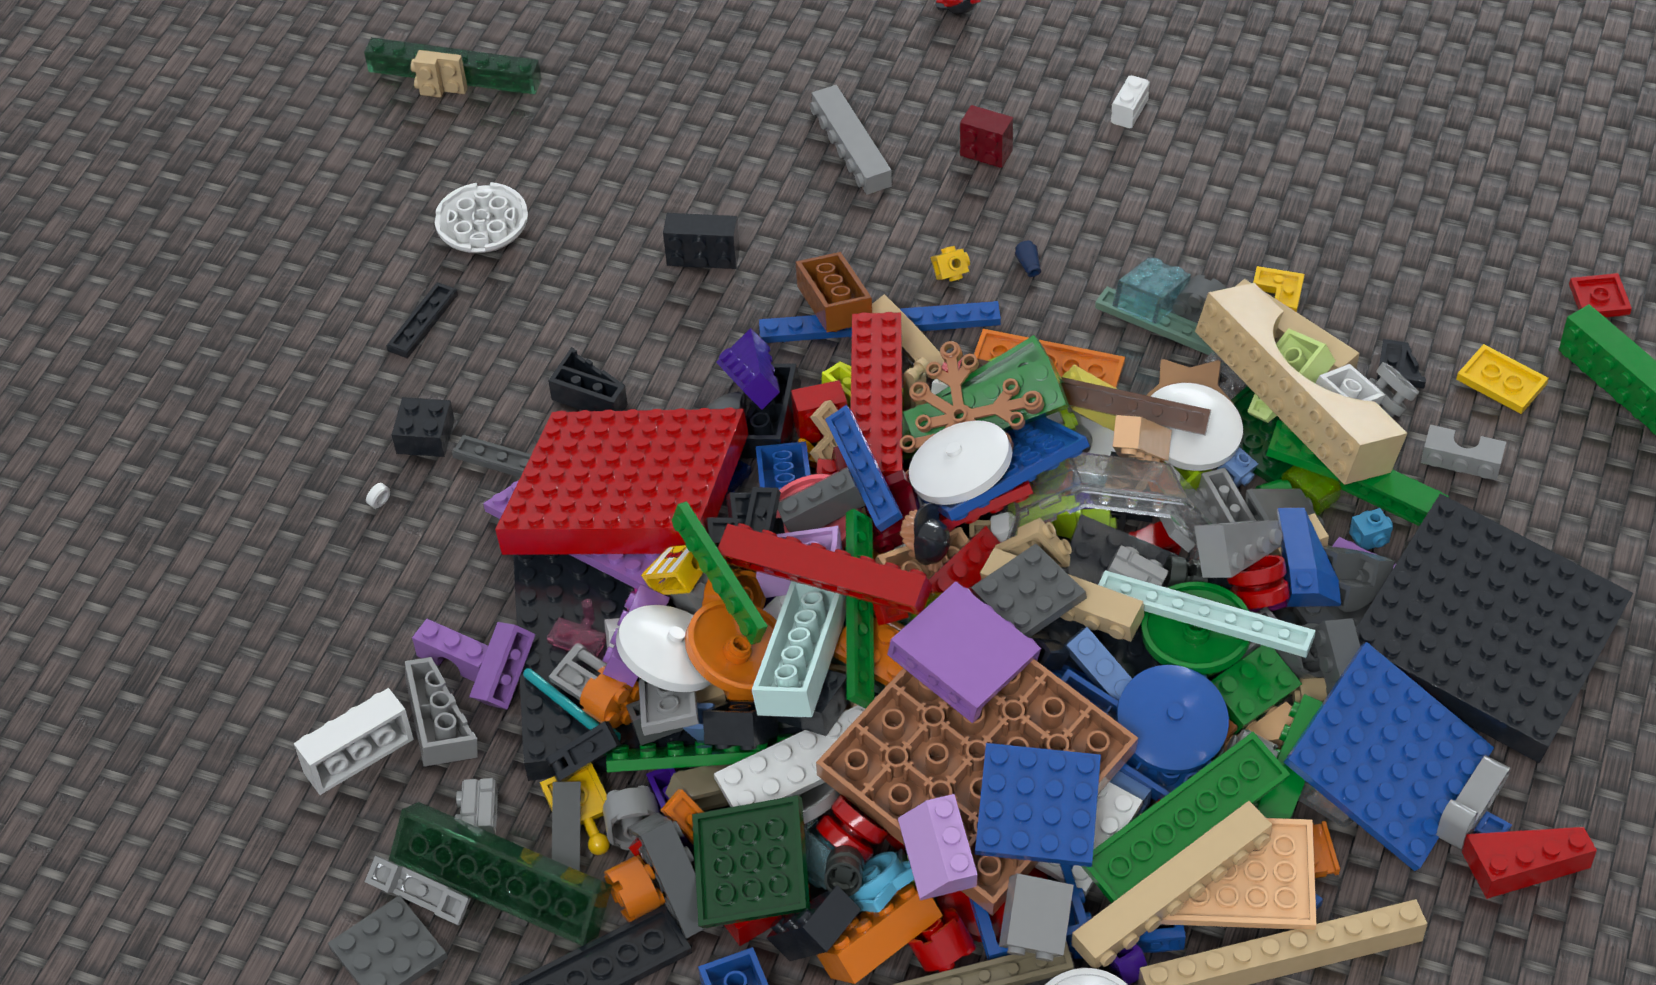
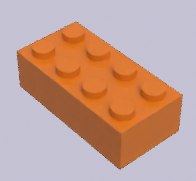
[817,884,943,984]

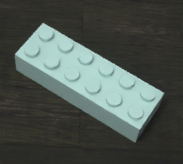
[752,581,846,717]

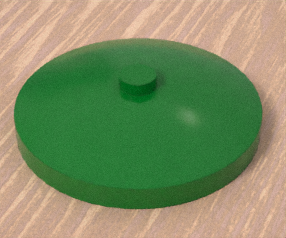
[1141,582,1251,675]

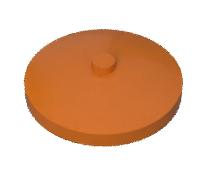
[685,600,777,696]

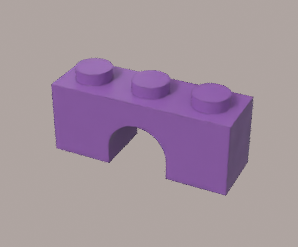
[412,619,488,682]

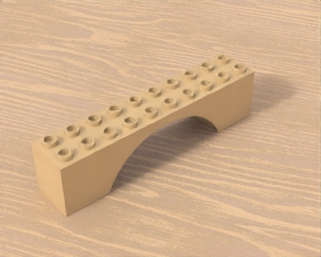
[1195,283,1407,485]

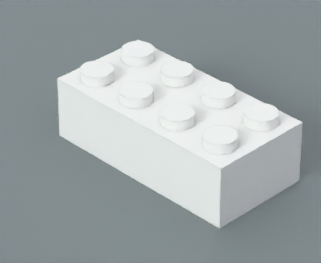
[294,688,414,795]

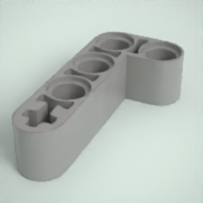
[1436,755,1511,850]

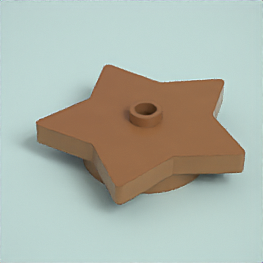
[1147,359,1234,405]

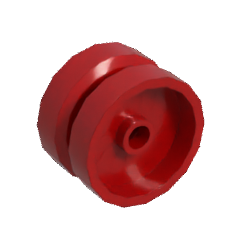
[1227,555,1290,609]
[816,795,889,865]

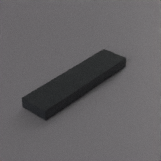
[386,282,458,359]

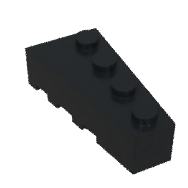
[740,364,801,458]

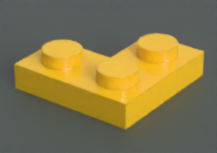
[1253,266,1305,312]

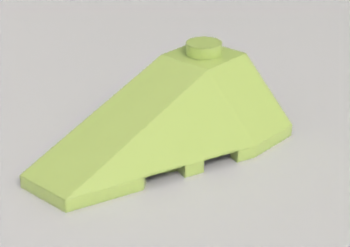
[1248,328,1336,423]

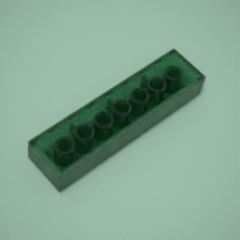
[389,802,612,946]

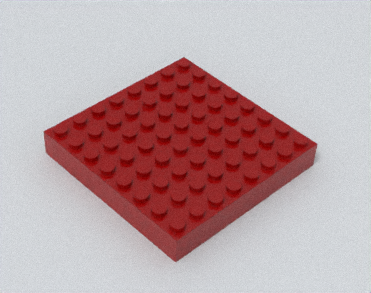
[495,407,748,555]

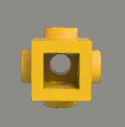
[931,246,970,282]

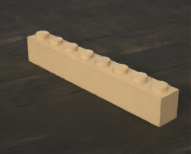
[1072,801,1272,969]

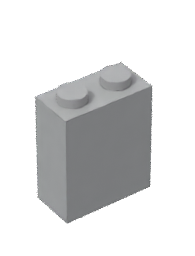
[999,873,1074,961]

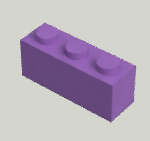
[469,622,536,709]

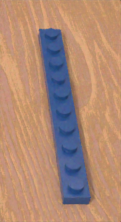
[759,301,1001,343]

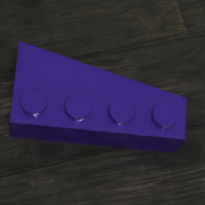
[716,328,780,410]

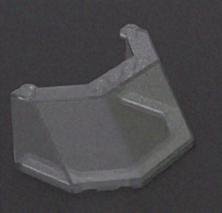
[1000,452,1218,560]

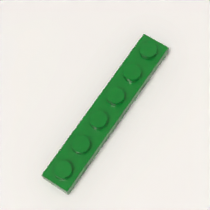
[671,501,768,645]

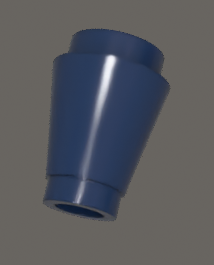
[1015,241,1041,277]

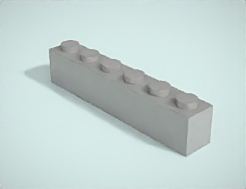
[810,85,892,195]

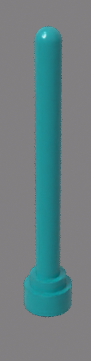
[523,668,621,741]

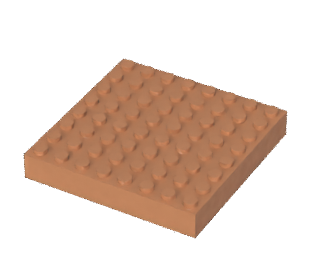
[816,659,1138,916]

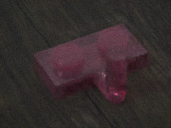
[547,599,607,657]

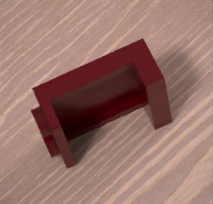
[865,470,920,554]

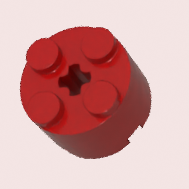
[908,908,976,972]

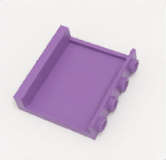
[887,582,1041,723]

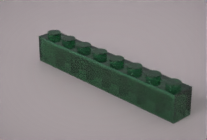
[364,37,542,94]

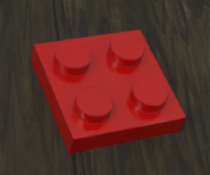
[1569,273,1632,317]

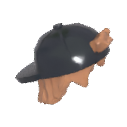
[900,503,950,573]

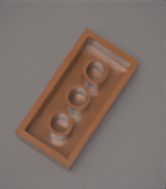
[796,252,872,332]

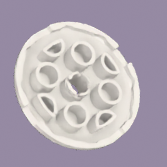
[435,182,528,253]

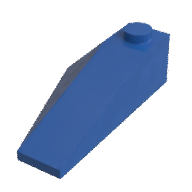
[1277,508,1341,607]

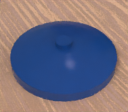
[1116,665,1229,774]

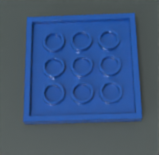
[975,743,1101,867]

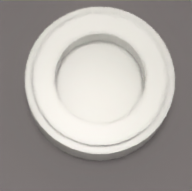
[366,483,390,509]

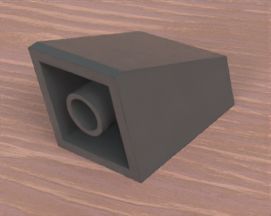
[1245,489,1325,529]

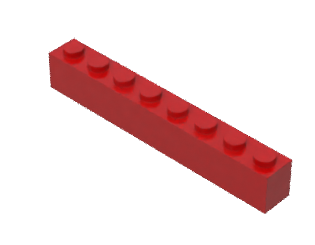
[718,523,933,615]

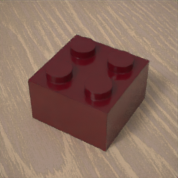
[960,105,1013,168]

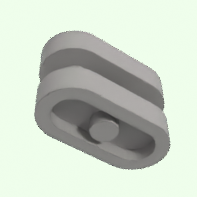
[1369,362,1419,417]

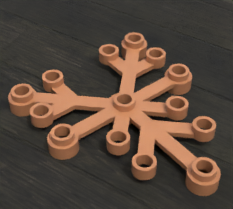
[900,341,1044,475]

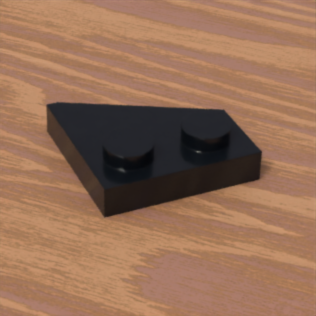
[1377,339,1426,389]

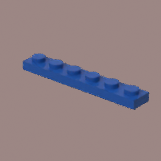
[825,405,903,532]

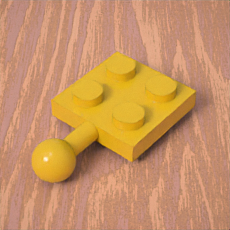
[540,764,610,855]

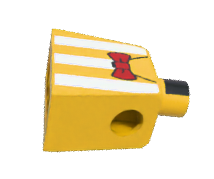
[641,545,703,595]

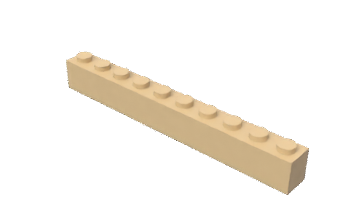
[1138,899,1427,985]

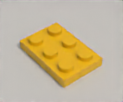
[1456,344,1549,414]

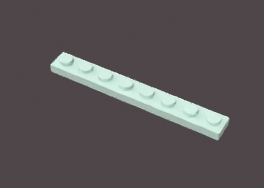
[1098,570,1315,658]

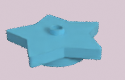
[849,849,914,912]

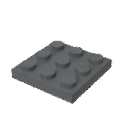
[971,544,1087,638]
[328,895,448,985]

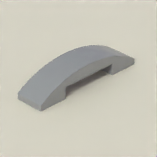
[365,856,471,925]

